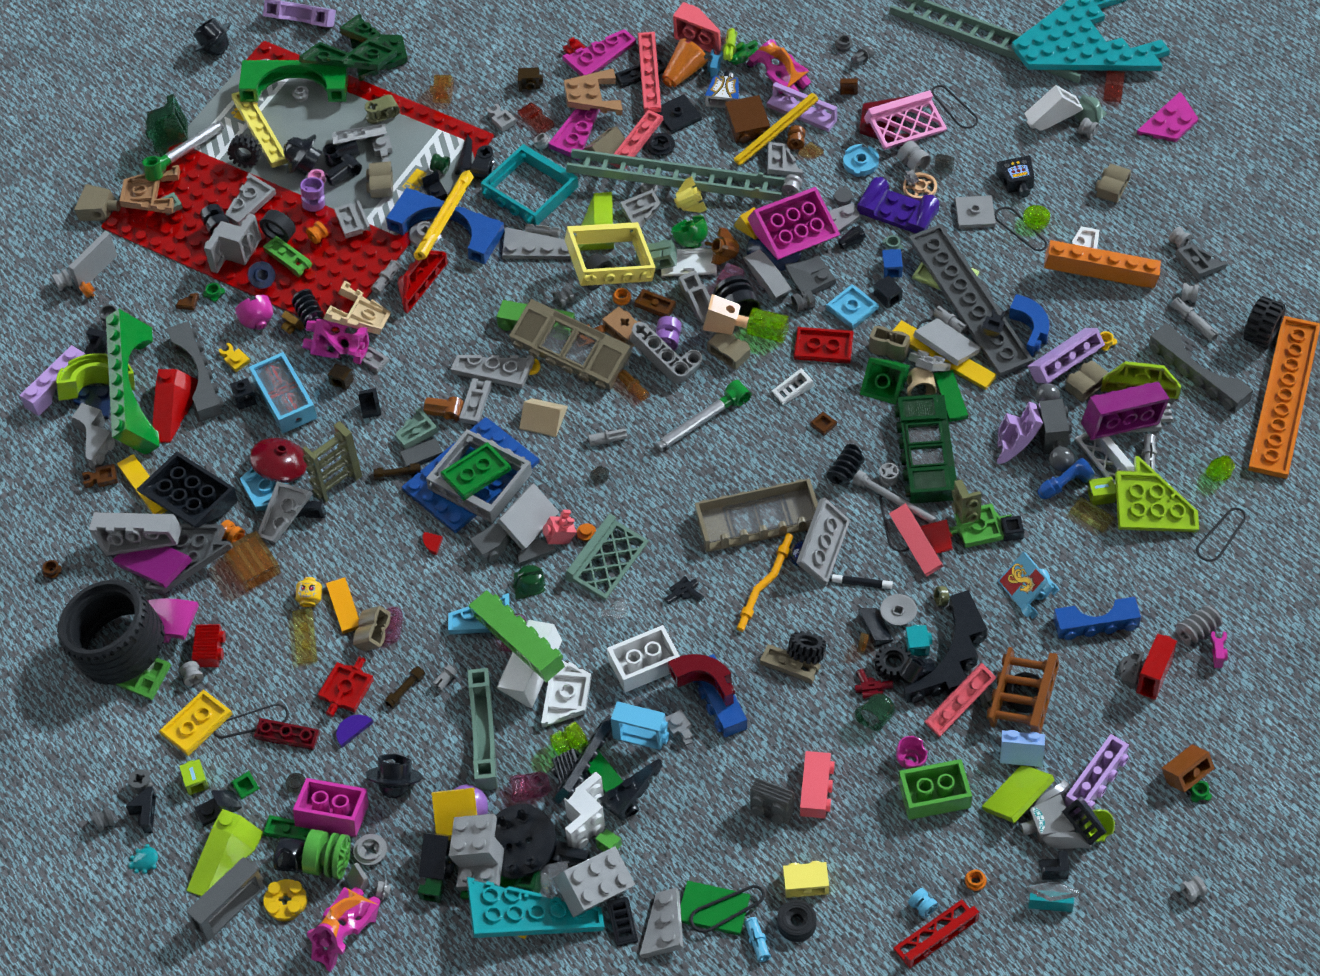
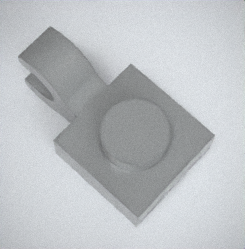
[372,135,393,162]
[665,709,693,746]

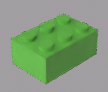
[898,759,972,820]

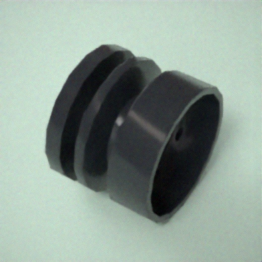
[713,275,760,321]

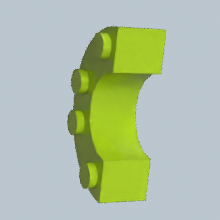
[56,353,135,401]

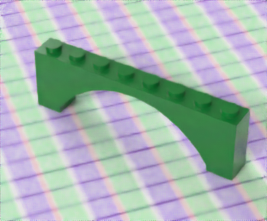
[106,309,160,454]

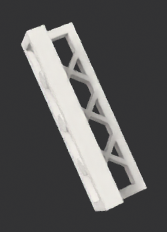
[1075,432,1134,484]

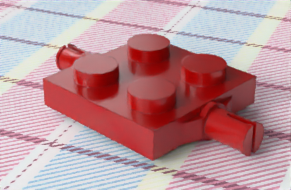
[318,656,374,717]

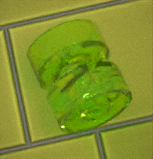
[549,721,588,755]

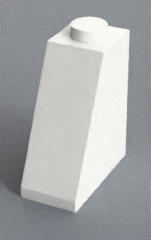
[1024,85,1083,131]

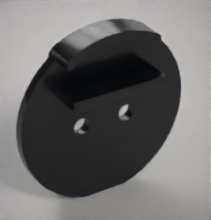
[495,804,556,879]

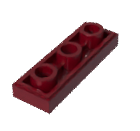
[254,718,320,750]

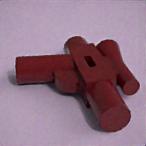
[854,669,894,700]

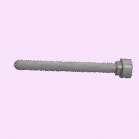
[852,470,937,523]

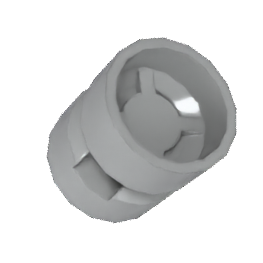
[897,141,931,173]

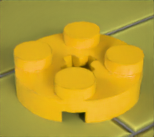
[263,879,307,921]

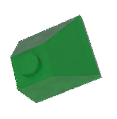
[860,357,910,405]

